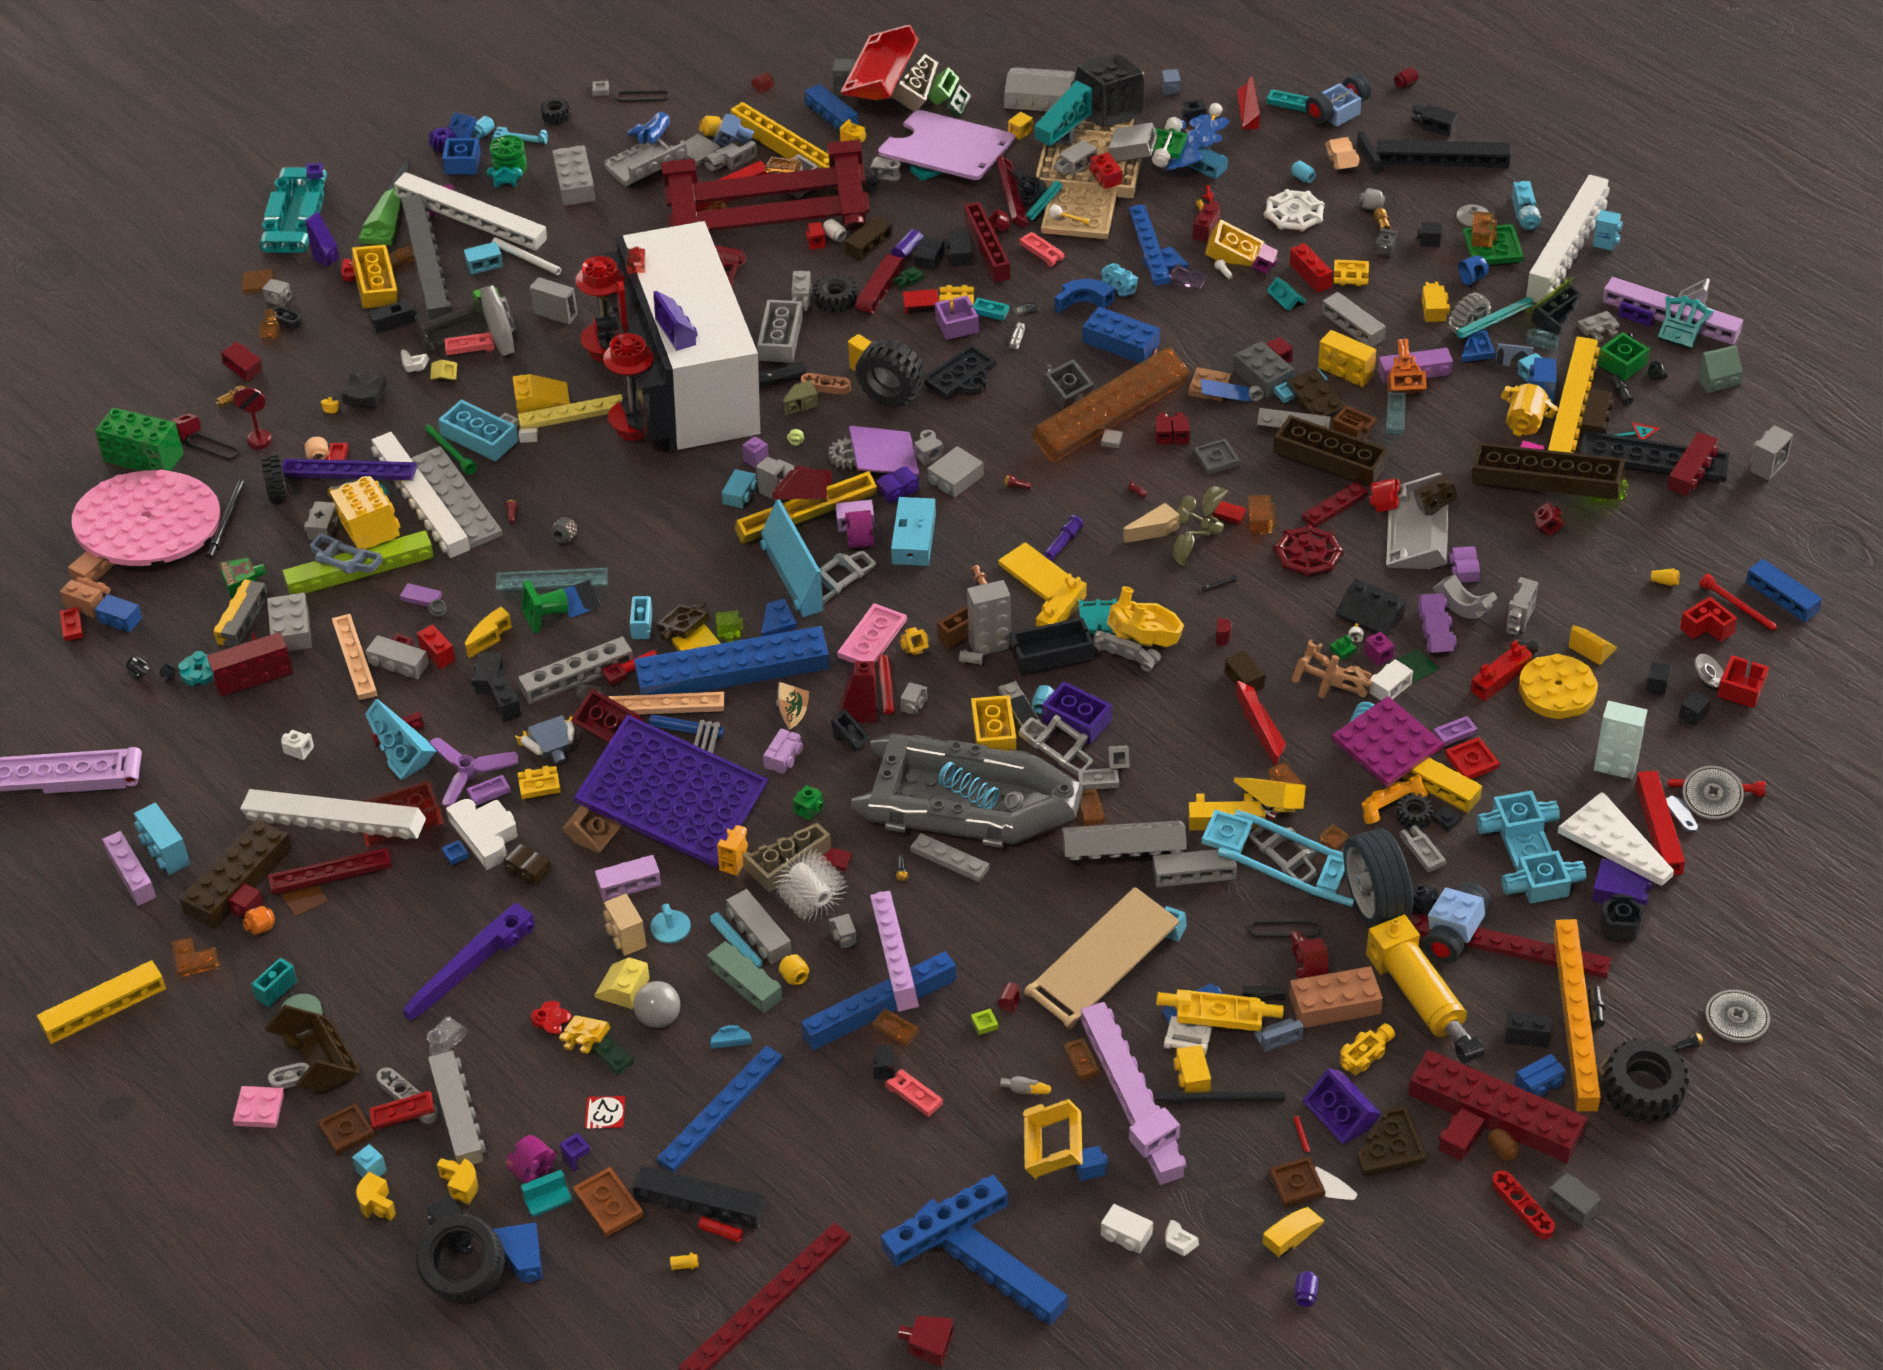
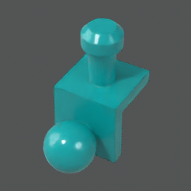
[487,166,523,188]

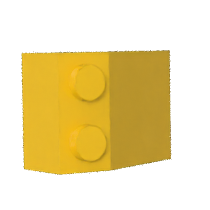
[1205,219,1264,266]
[512,374,570,414]
[1234,778,1306,812]

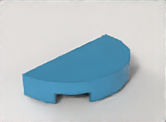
[710,1025,752,1049]

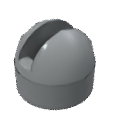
[1249,385,1264,401]

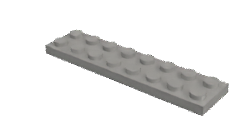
[411,446,503,549]

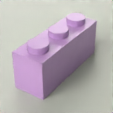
[595,855,661,901]

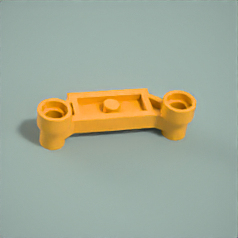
[1361,775,1428,824]

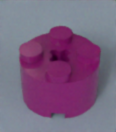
[845,510,874,549]
[506,1135,556,1184]

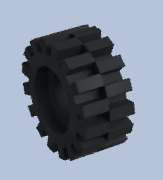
[540,97,570,125]
[1396,793,1433,830]

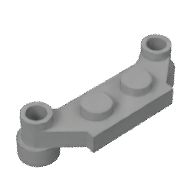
[1093,631,1161,672]

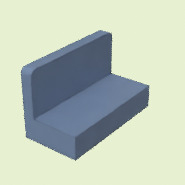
[1254,1018,1303,1052]

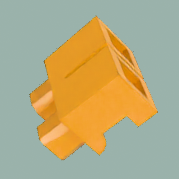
[717,825,748,876]

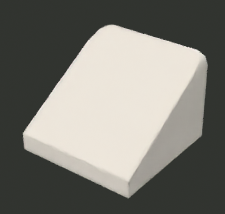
[519,428,538,443]

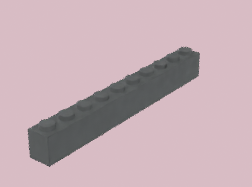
[401,194,452,322]

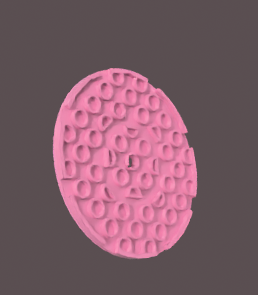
[72,469,221,566]

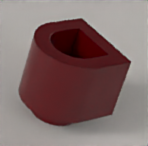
[989,209,1010,232]

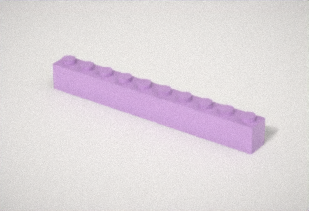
[1081,1002,1187,1185]

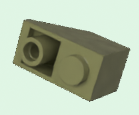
[783,380,819,415]

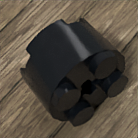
[1600,894,1644,941]

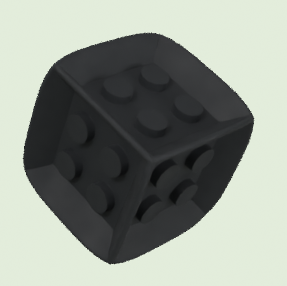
[1075,54,1144,127]

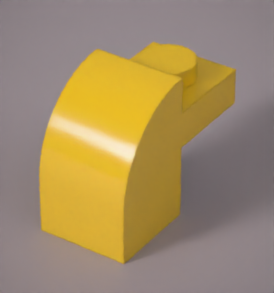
[437,1158,478,1204]
[356,1172,396,1221]

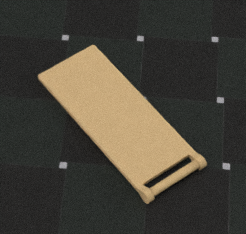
[1024,887,1179,1029]

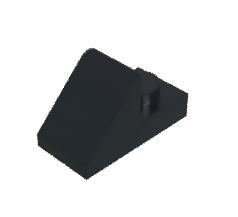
[831,708,870,751]

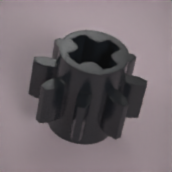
[125,655,149,679]

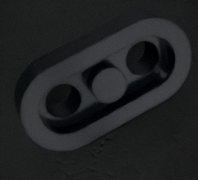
[271,306,302,328]

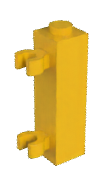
[1036,573,1087,627]
[1188,793,1266,830]

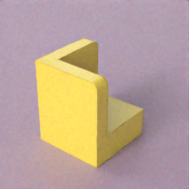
[430,360,457,381]

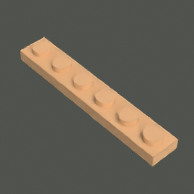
[332,614,377,700]
[609,692,724,715]

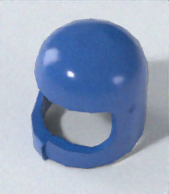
[1458,255,1489,286]

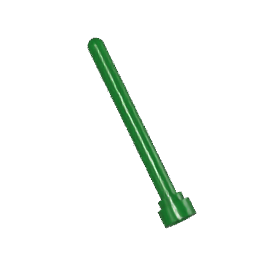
[425,424,477,475]

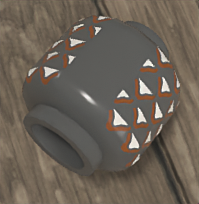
[550,517,578,544]

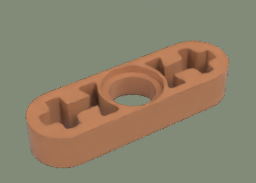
[801,373,851,395]

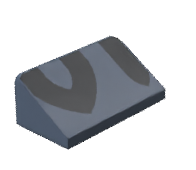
[1496,343,1534,367]

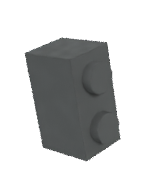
[1548,1172,1602,1227]

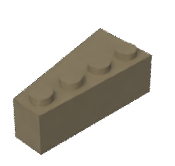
[891,54,938,111]
[742,823,832,893]

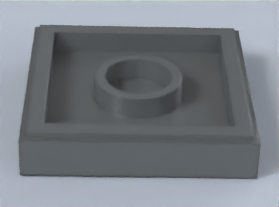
[1193,439,1241,475]

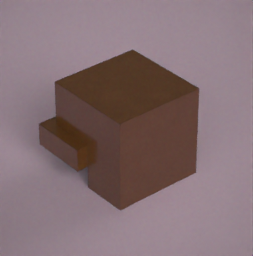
[1332,405,1377,441]

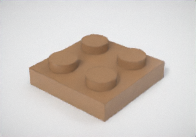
[1188,367,1231,402]

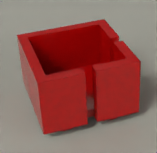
[1717,655,1769,708]

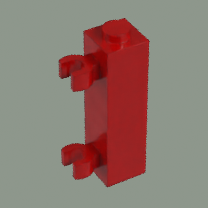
[1470,640,1532,701]

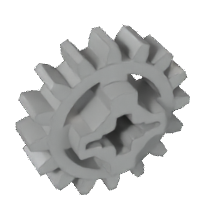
[829,437,857,470]

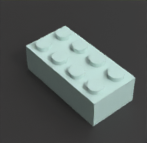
[1594,701,1648,780]

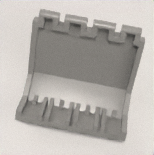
[1004,68,1075,111]
[604,139,687,187]

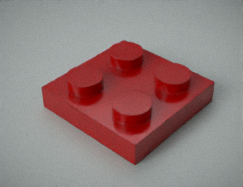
[1445,737,1500,779]

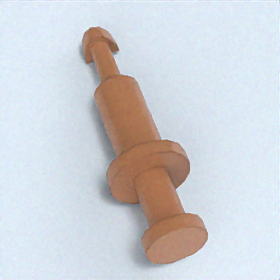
[971,565,987,585]

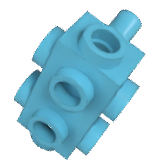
[1101,263,1138,296]

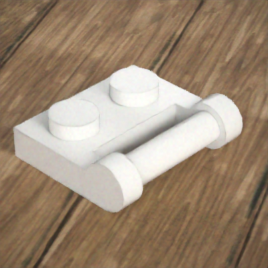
[1164,1016,1213,1056]

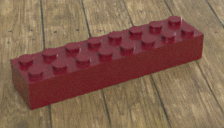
[1408,1050,1587,1164]

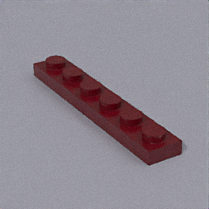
[996,155,1028,228]
[268,848,392,895]

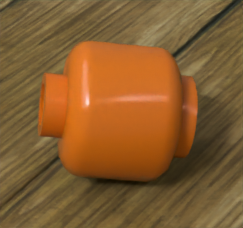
[243,906,275,935]

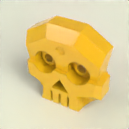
[1107,587,1184,647]

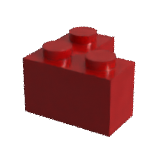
[1680,596,1737,642]

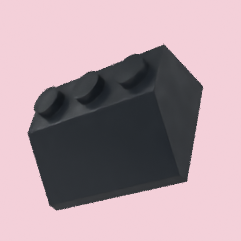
[1336,578,1406,636]

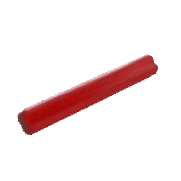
[878,654,895,715]

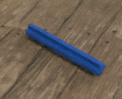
[649,715,724,738]

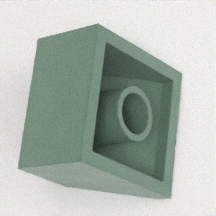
[1698,345,1742,393]

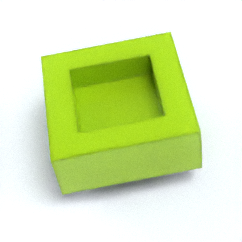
[971,1008,998,1035]

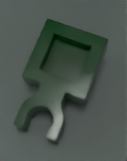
[893,266,924,290]

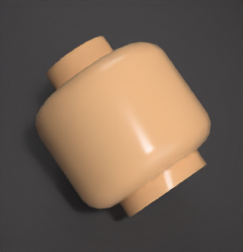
[304,437,329,460]

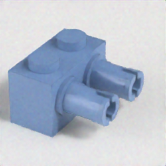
[713,114,754,147]

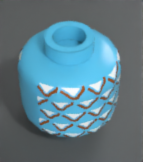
[1518,205,1541,231]

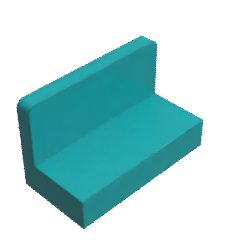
[1266,277,1307,311]
[520,1170,572,1217]

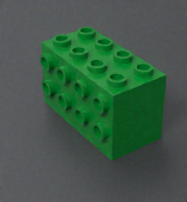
[95,407,184,471]

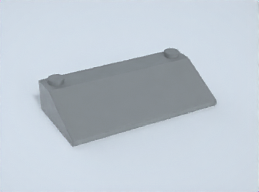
[1386,472,1448,569]

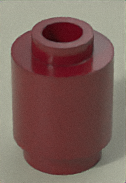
[1394,67,1418,88]

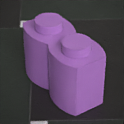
[1449,546,1480,583]

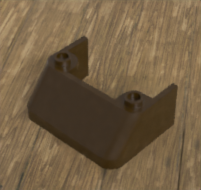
[264,1004,360,1093]

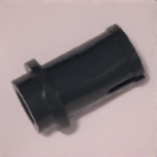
[1518,639,1538,654]

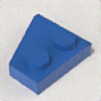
[1461,330,1495,362]

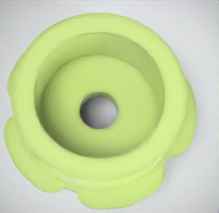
[787,429,805,445]

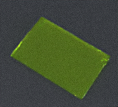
[1525,276,1574,314]

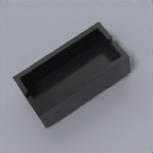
[1010,617,1094,675]

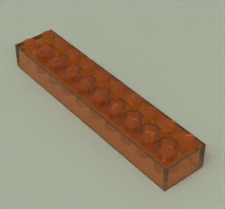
[1031,346,1191,463]

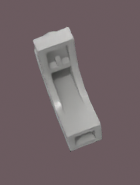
[1433,575,1497,619]

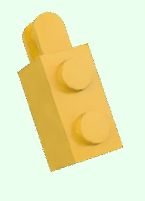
[1422,282,1450,322]

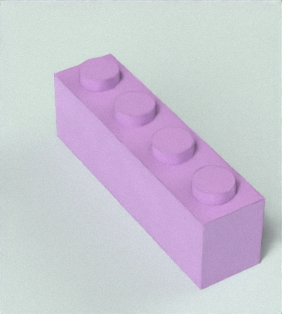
[102,831,156,906]

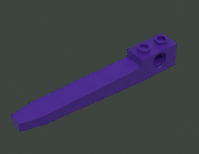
[403,902,535,1021]

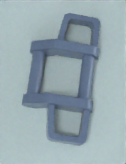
[310,533,383,573]

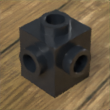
[1412,883,1439,916]

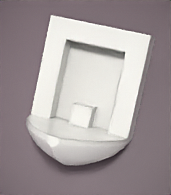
[401,350,429,372]
[1165,1220,1199,1256]

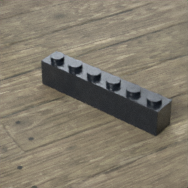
[632,1165,766,1229]

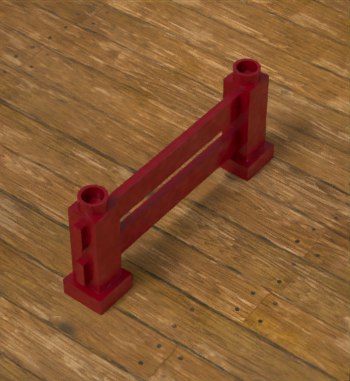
[661,139,870,232]

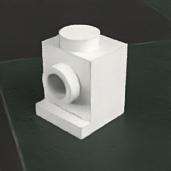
[281,730,314,760]

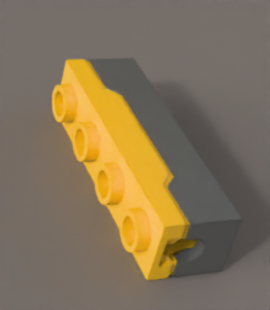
[214,579,268,647]

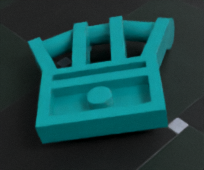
[1658,296,1714,349]

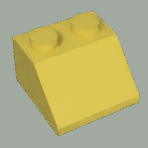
[594,957,650,1009]

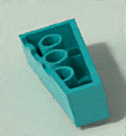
[1034,81,1092,146]

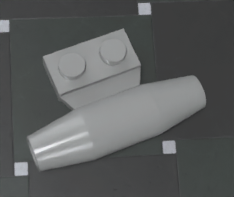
[480,285,516,356]

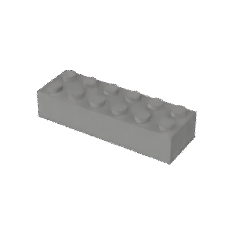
[1062,821,1186,860]

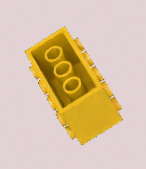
[330,476,401,549]

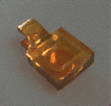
[260,309,279,339]

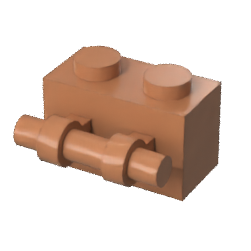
[60,576,111,618]

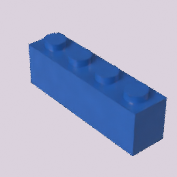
[804,84,859,132]
[1746,559,1822,623]

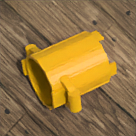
[1501,383,1558,437]

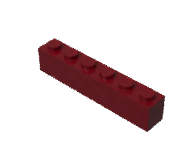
[964,202,1010,283]

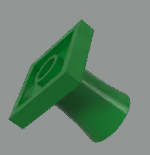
[521,580,568,633]

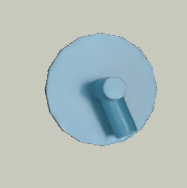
[650,904,691,944]

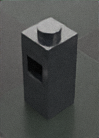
[369,299,417,334]

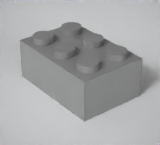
[267,593,312,651]

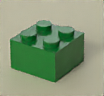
[1597,332,1650,381]

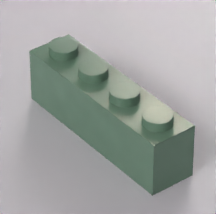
[707,941,782,1014]

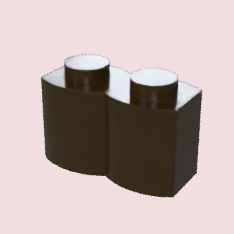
[503,844,551,885]

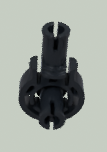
[1011,167,1046,205]

